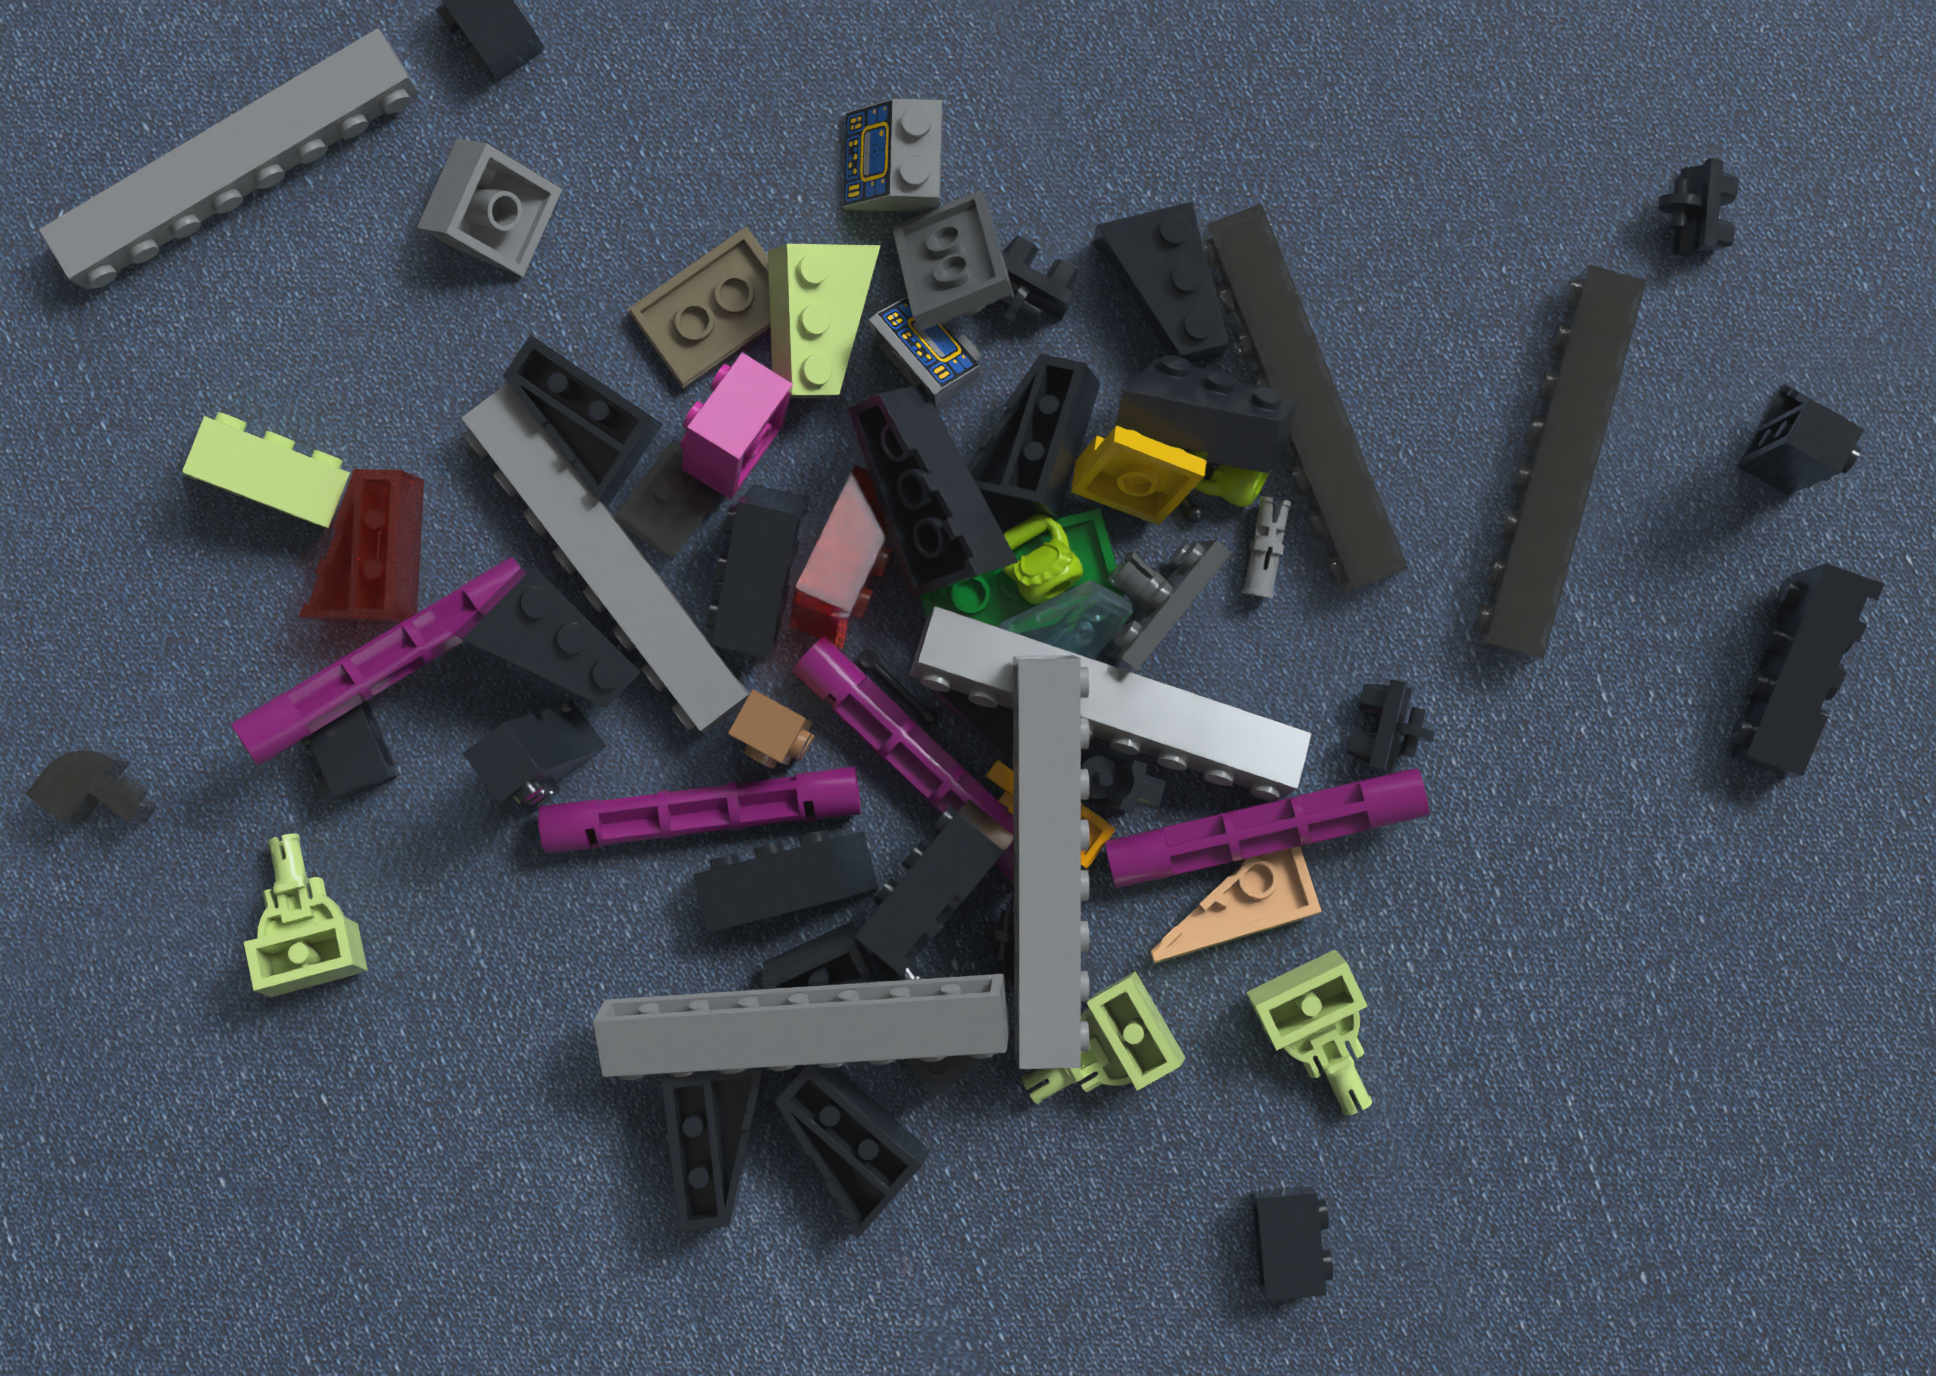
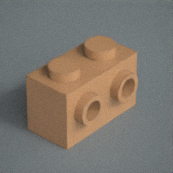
[728,689,815,769]

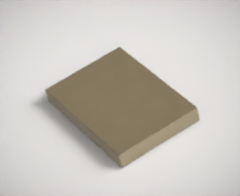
[627,226,771,391]

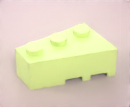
[768,244,881,398]
[182,412,350,529]

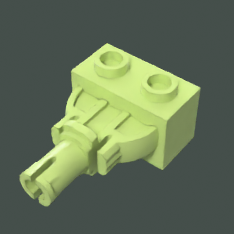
[244,834,368,997]
[1246,949,1372,1116]
[1022,971,1185,1104]

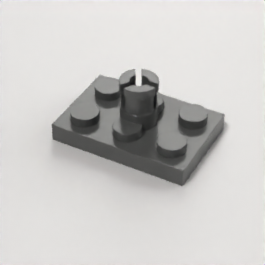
[892,189,1013,331]
[1102,540,1231,671]

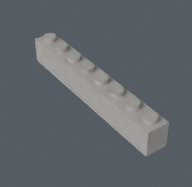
[39,28,419,290]
[461,383,750,733]
[909,606,1312,801]
[1013,655,1089,1069]
[593,974,1010,1080]

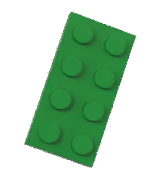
[920,508,1126,634]

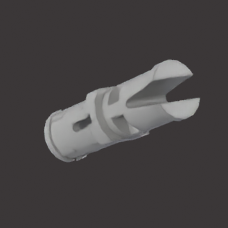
[1242,496,1291,599]

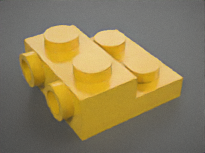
[1071,425,1207,525]

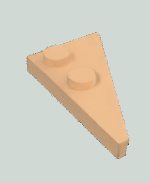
[1151,847,1322,964]

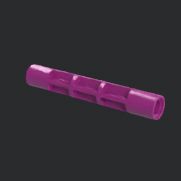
[230,557,521,767]
[791,636,1014,883]
[538,766,861,854]
[1105,767,1430,889]

